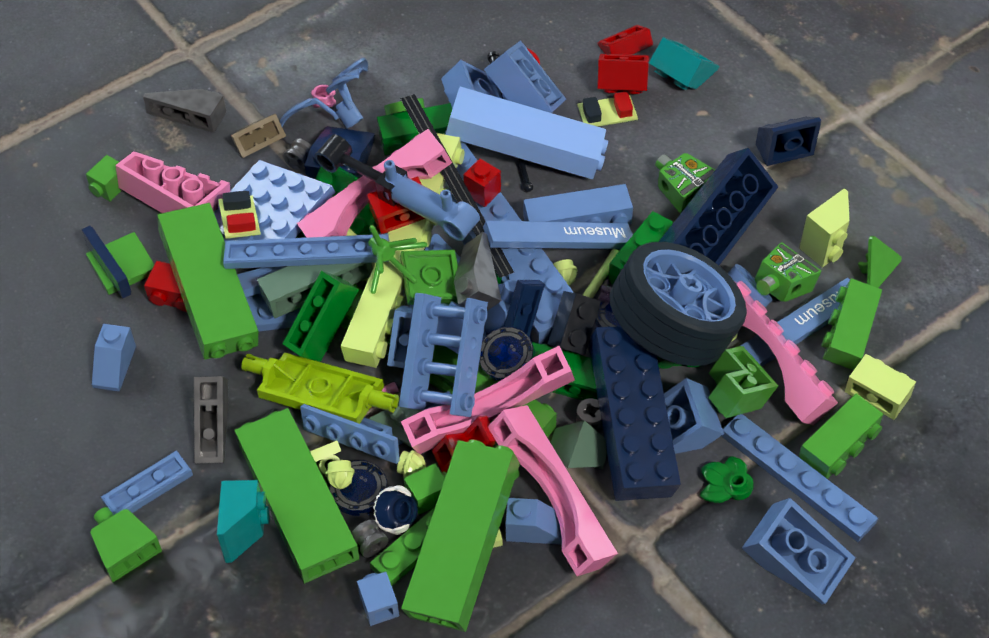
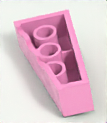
[116,151,230,213]

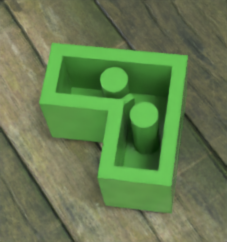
[708,346,778,418]

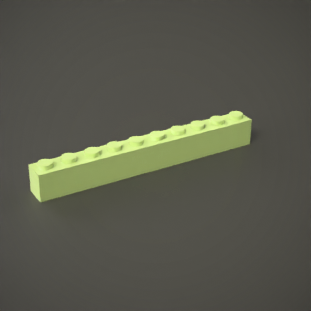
[341,133,465,368]

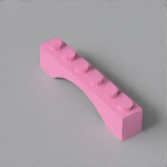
[297,129,452,238]
[734,281,838,426]
[401,346,575,454]
[488,405,618,576]

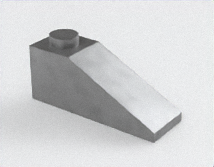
[143,89,227,133]
[454,232,502,311]
[194,376,228,463]

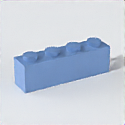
[523,184,633,225]

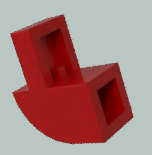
[432,416,497,473]

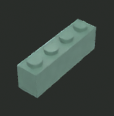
[257,263,373,319]

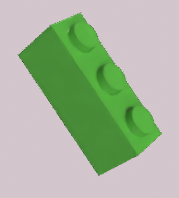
[821,278,882,370]
[799,393,883,479]

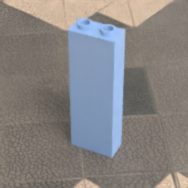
[445,87,608,180]

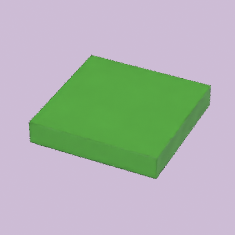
[86,232,155,295]
[400,250,458,305]

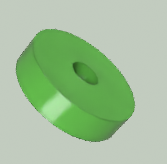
[384,98,425,115]

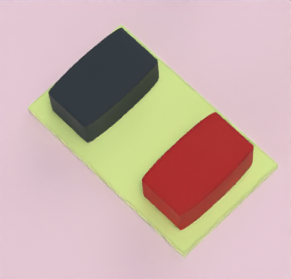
[577,92,638,127]
[218,191,261,239]

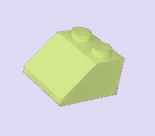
[799,189,849,268]

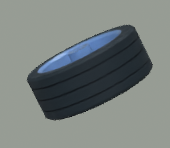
[609,242,747,366]

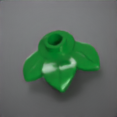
[700,456,754,503]

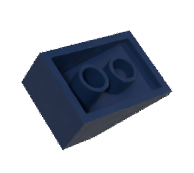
[305,126,376,180]

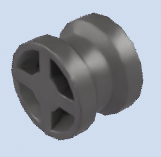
[283,138,311,171]
[576,398,603,432]
[351,520,388,557]

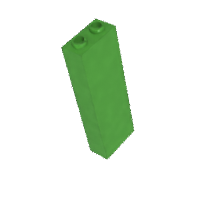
[157,203,259,360]
[235,408,359,584]
[401,440,520,632]

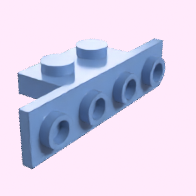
[300,404,400,464]

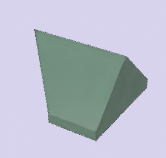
[551,420,607,469]

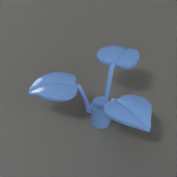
[280,58,368,129]

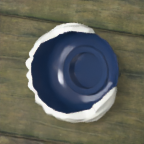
[373,485,418,535]

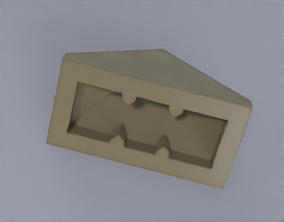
[230,113,286,158]

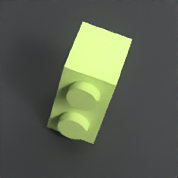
[845,354,916,420]

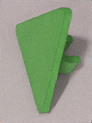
[858,236,902,288]

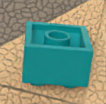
[649,37,720,90]
[217,480,269,563]

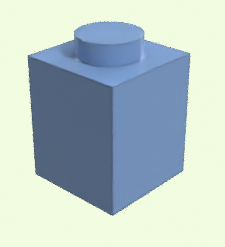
[357,572,399,626]

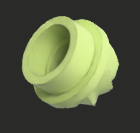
[553,259,578,285]
[397,450,426,478]
[325,460,355,489]

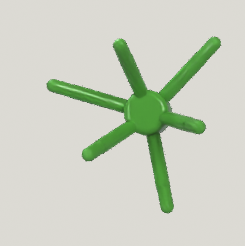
[368,225,427,294]

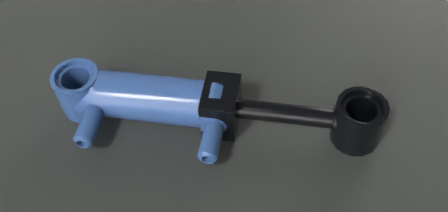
[315,134,480,241]

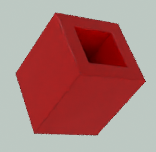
[463,159,501,207]

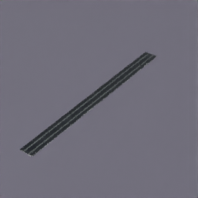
[400,94,514,278]

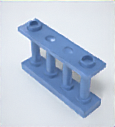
[399,293,488,417]

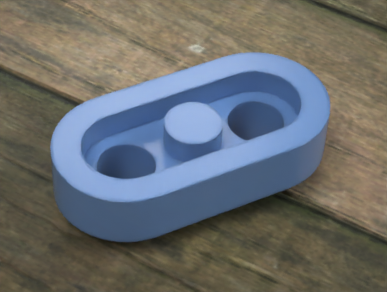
[728,264,772,308]

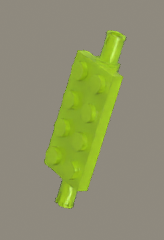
[241,352,399,424]

